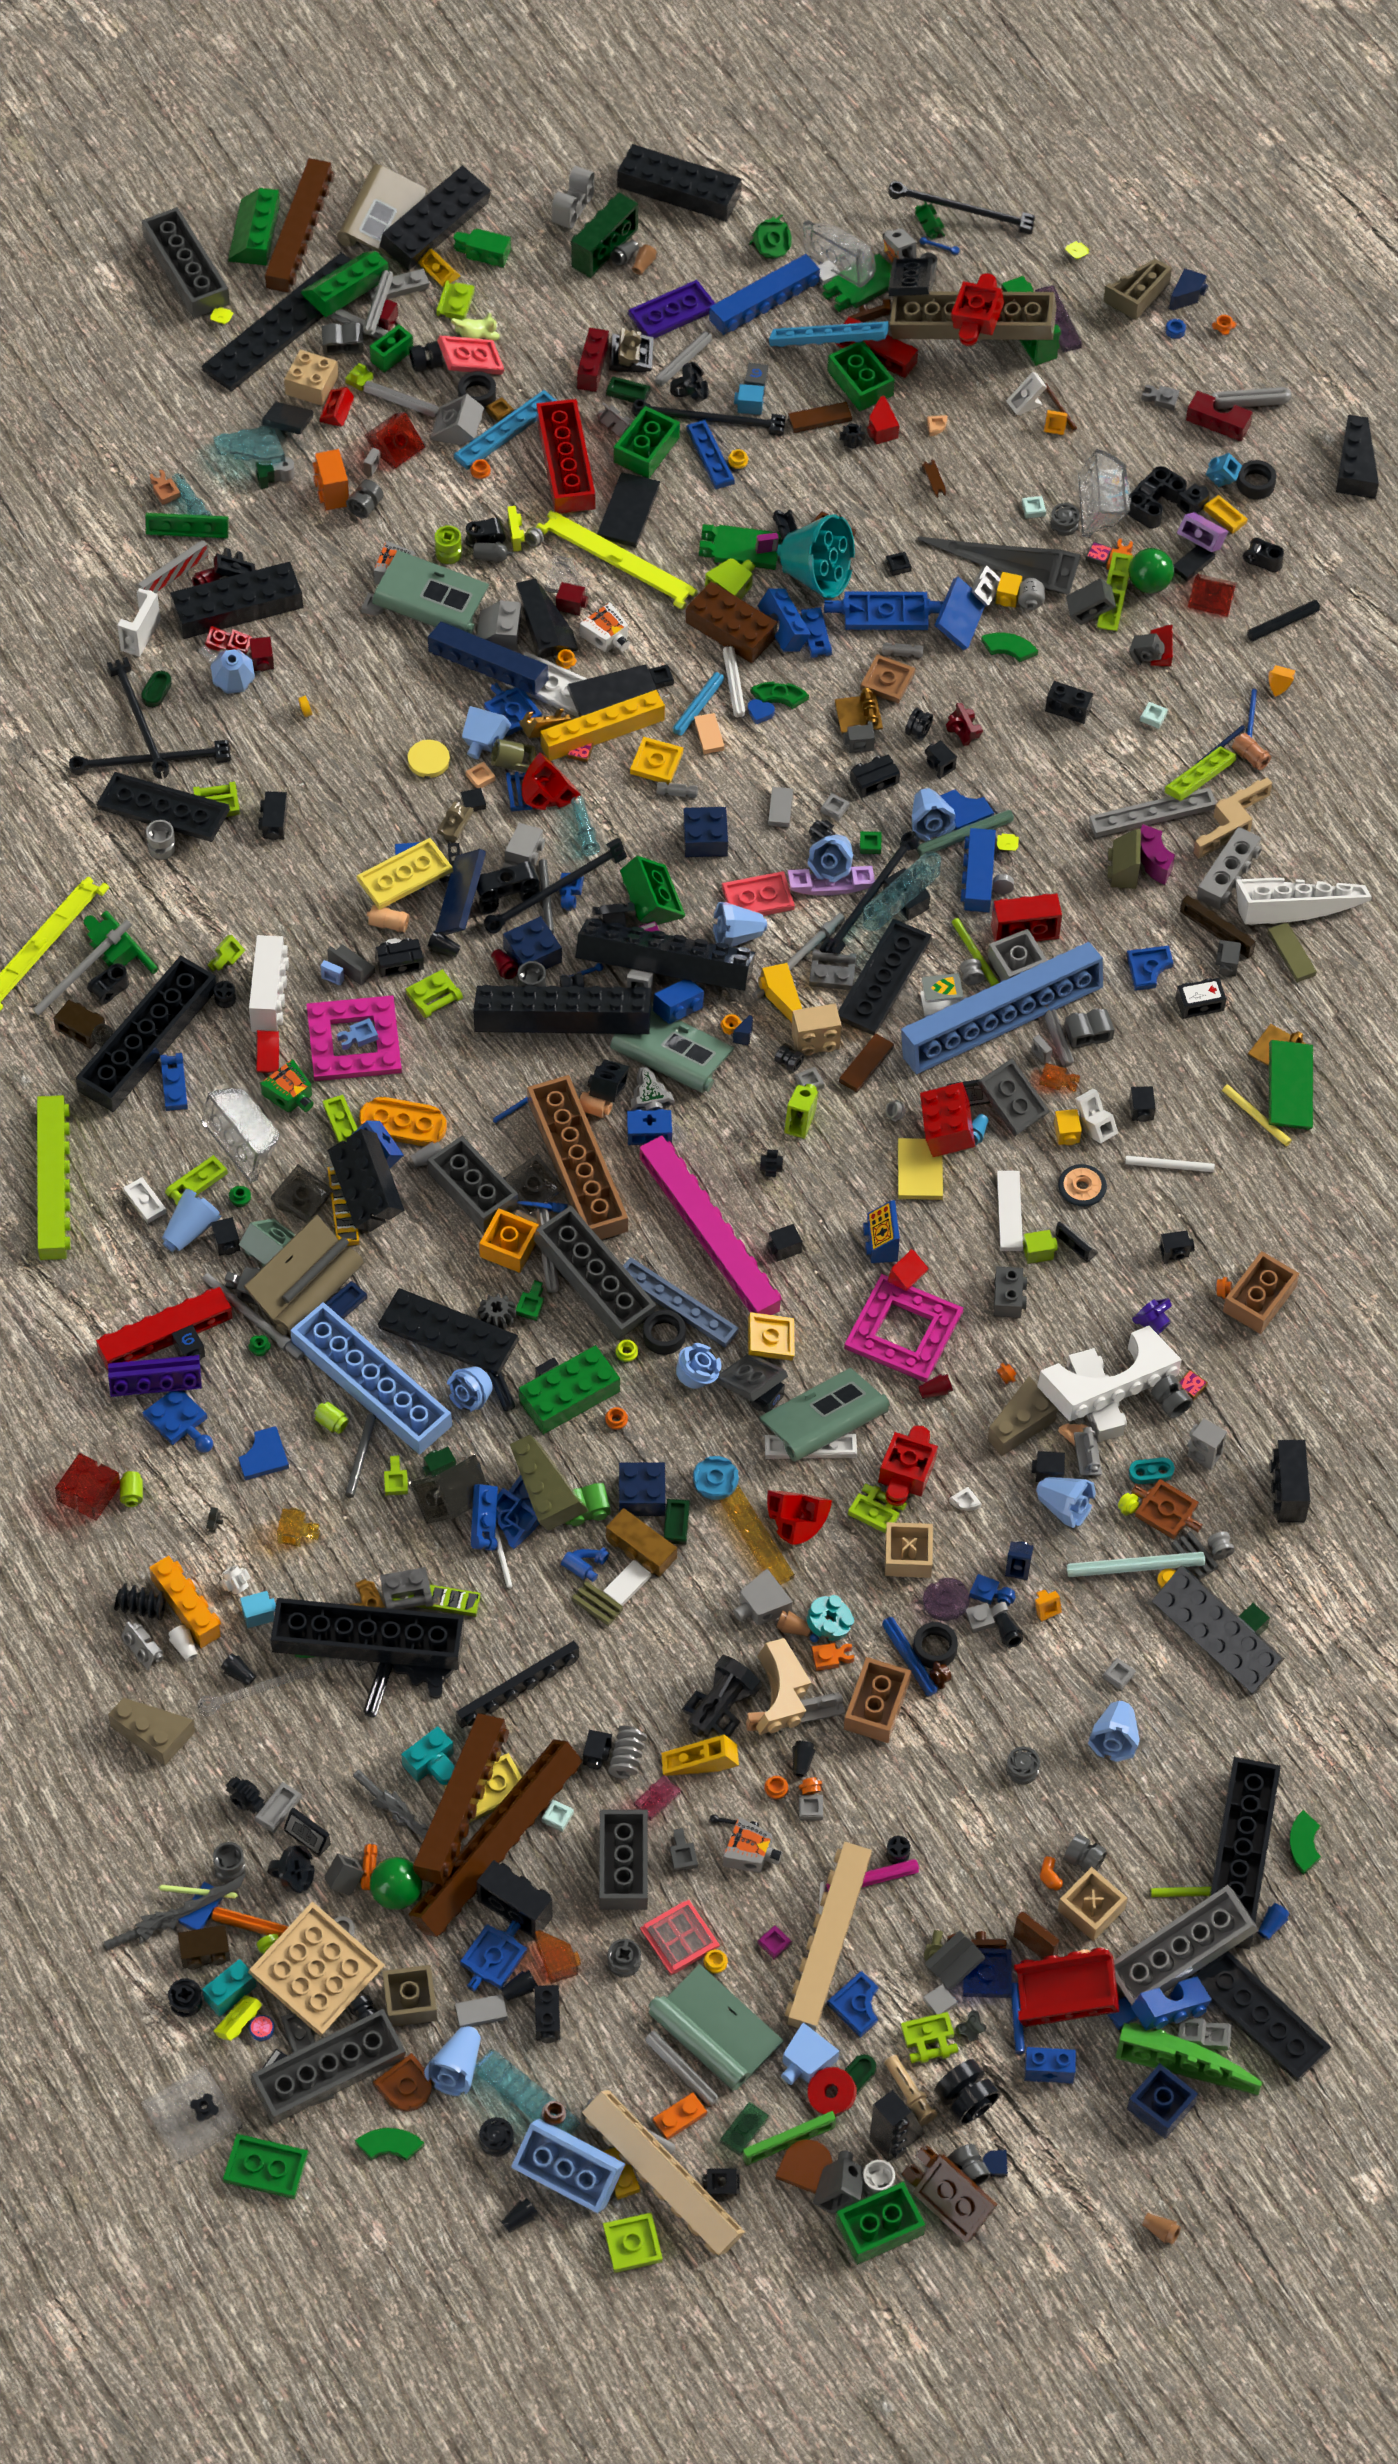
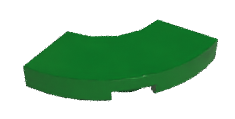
[981,632,1038,662]
[750,681,809,709]
[1289,1810,1321,1875]
[355,2128,425,2162]

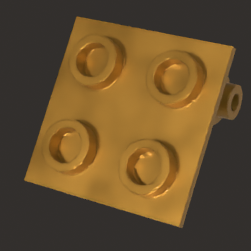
[834,688,883,734]
[1248,1023,1306,1066]

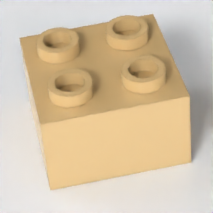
[284,350,338,406]
[791,1003,841,1056]
[885,1522,933,1578]
[1057,1867,1128,1941]

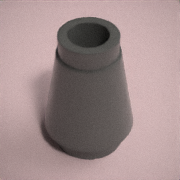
[610,240,639,266]

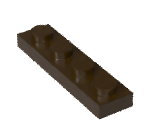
[1180,895,1256,959]

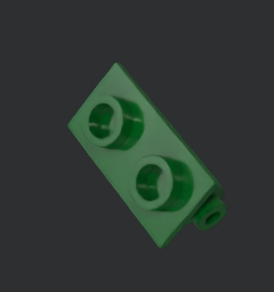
[915,201,945,239]

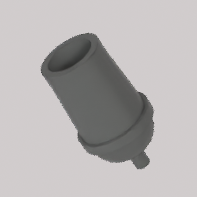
[473,542,513,563]

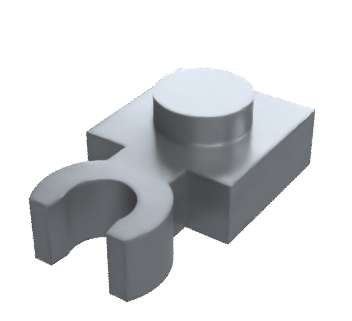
[1141,385,1180,410]

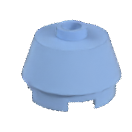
[676,1343,721,1389]
[447,1367,493,1412]

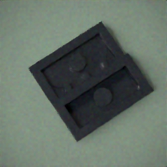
[609,334,653,373]

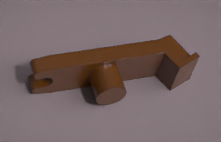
[849,299,891,323]
[922,459,946,498]
[947,1931,1007,1951]

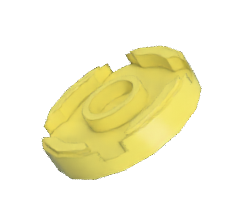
[408,740,450,778]

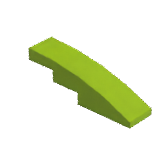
[1097,552,1133,632]

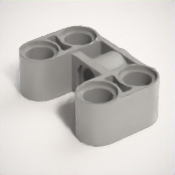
[552,166,595,229]

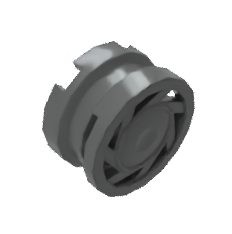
[1050,503,1080,536]
[1006,1746,1040,1784]
[608,1939,641,1977]

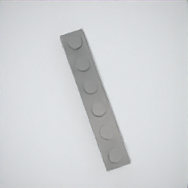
[1089,787,1217,837]

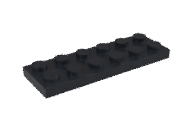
[96,772,230,842]
[838,918,932,1036]
[378,1288,519,1376]
[1152,1566,1285,1694]
[1194,1951,1331,2082]

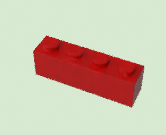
[836,317,918,378]

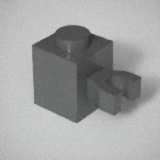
[225,1267,261,1306]

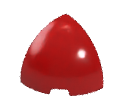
[522,753,581,810]
[767,1490,832,1545]

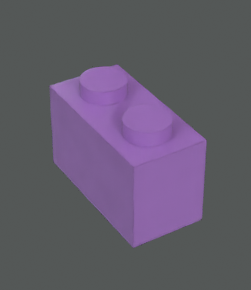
[1177,512,1228,552]

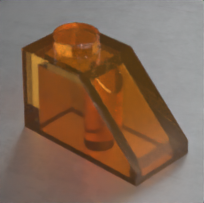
[535,1930,581,1983]

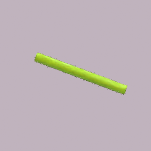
[951,918,999,986]
[1150,1886,1211,1898]

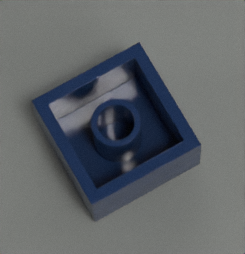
[683,807,728,858]
[503,916,562,970]
[619,1462,665,1516]
[1127,2063,1198,2140]

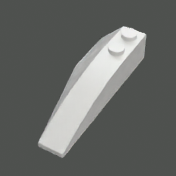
[1236,878,1372,925]

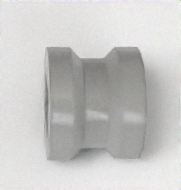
[960,959,984,985]
[1207,1532,1235,1559]

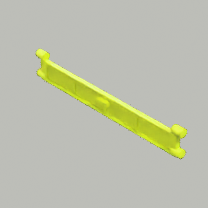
[536,511,698,610]
[0,876,109,1011]

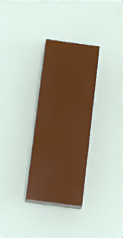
[788,401,852,433]
[839,1033,894,1093]

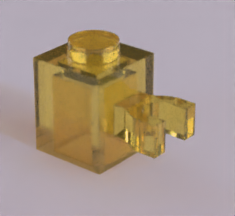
[277,1508,320,1547]

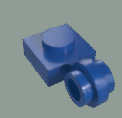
[559,873,584,911]
[969,1574,1016,1606]

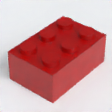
[991,893,1062,942]
[920,1082,975,1157]

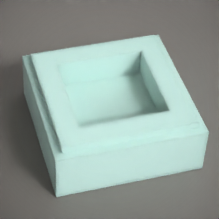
[1022,496,1046,519]
[1140,702,1168,729]
[542,1800,574,1832]

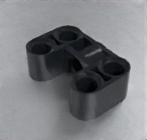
[1126,466,1187,529]
[474,861,540,914]

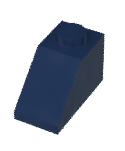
[1169,268,1208,311]
[1005,1541,1034,1580]

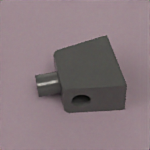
[813,2150,864,2214]

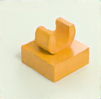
[1044,410,1068,435]
[1035,1589,1062,1621]

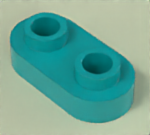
[1129,1457,1175,1484]

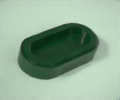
[141,671,172,707]
[836,2054,876,2095]

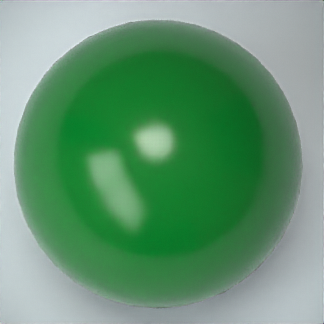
[1128,548,1174,594]
[369,1857,422,1910]

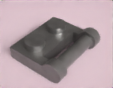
[809,949,856,990]
[380,1567,433,1609]

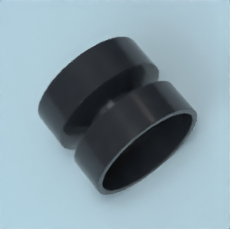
[934,2059,1000,2125]

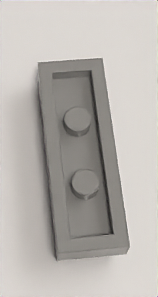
[368,269,429,302]

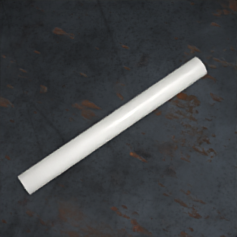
[1125,1156,1215,1173]

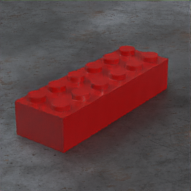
[536,399,595,514]

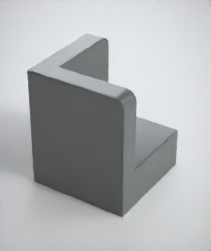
[324,1853,364,1895]

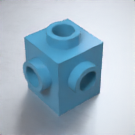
[1205,453,1242,487]

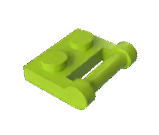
[193,781,240,817]
[406,969,463,1019]

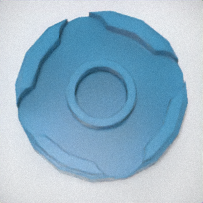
[693,1456,739,1500]

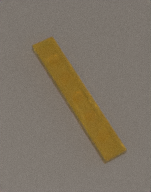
[720,1485,795,1585]

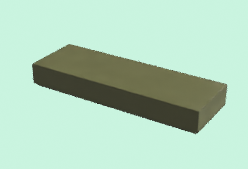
[1267,922,1317,982]

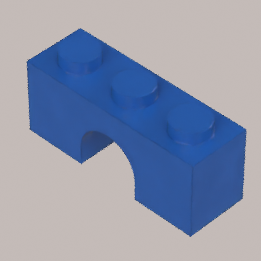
[757,588,811,652]
[1131,1977,1212,2030]

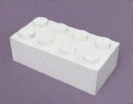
[249,935,289,1032]

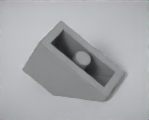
[627,969,654,993]

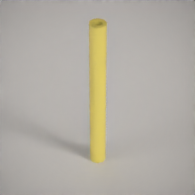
[1222,1084,1292,1146]

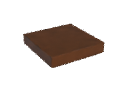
[1013,1912,1060,1960]

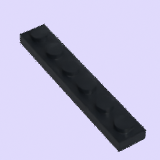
[456,1641,579,1729]

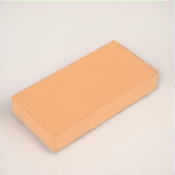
[694,713,724,754]

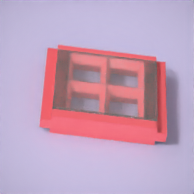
[640,1900,720,1975]

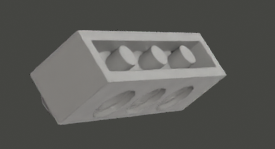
[1196,827,1262,910]

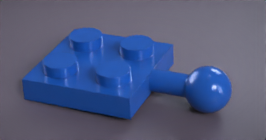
[142,1390,213,1453]

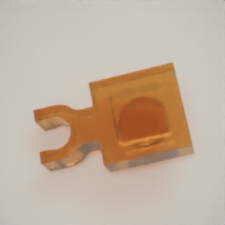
[1039,1063,1080,1092]

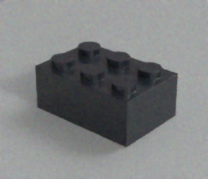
[1269,1440,1310,1523]
[476,1860,553,1940]

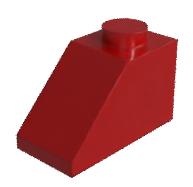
[867,396,900,445]

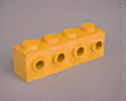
[149,1555,221,1648]

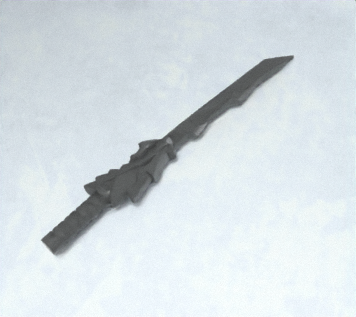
[353,1769,455,1859]
[104,1873,246,1950]

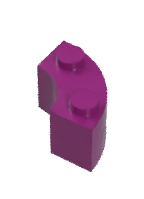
[1140,824,1175,885]

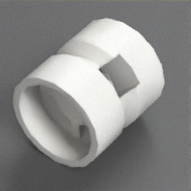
[862,2160,895,2198]

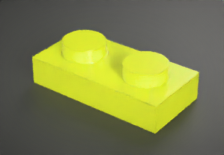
[507,506,525,552]
[213,1995,262,2041]

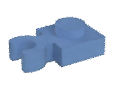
[337,1018,379,1050]

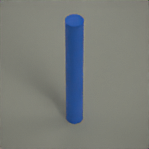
[1010,1982,1025,2054]

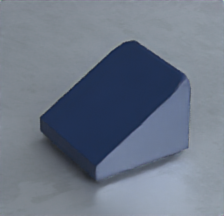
[733,1015,753,1045]

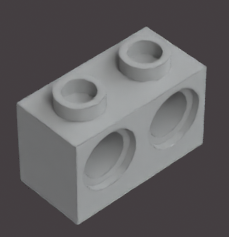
[1187,1418,1227,1470]

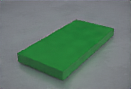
[1269,1040,1313,1130]

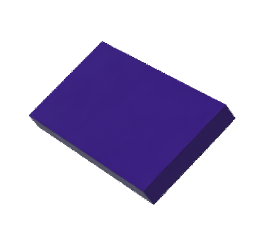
[628,280,715,339]

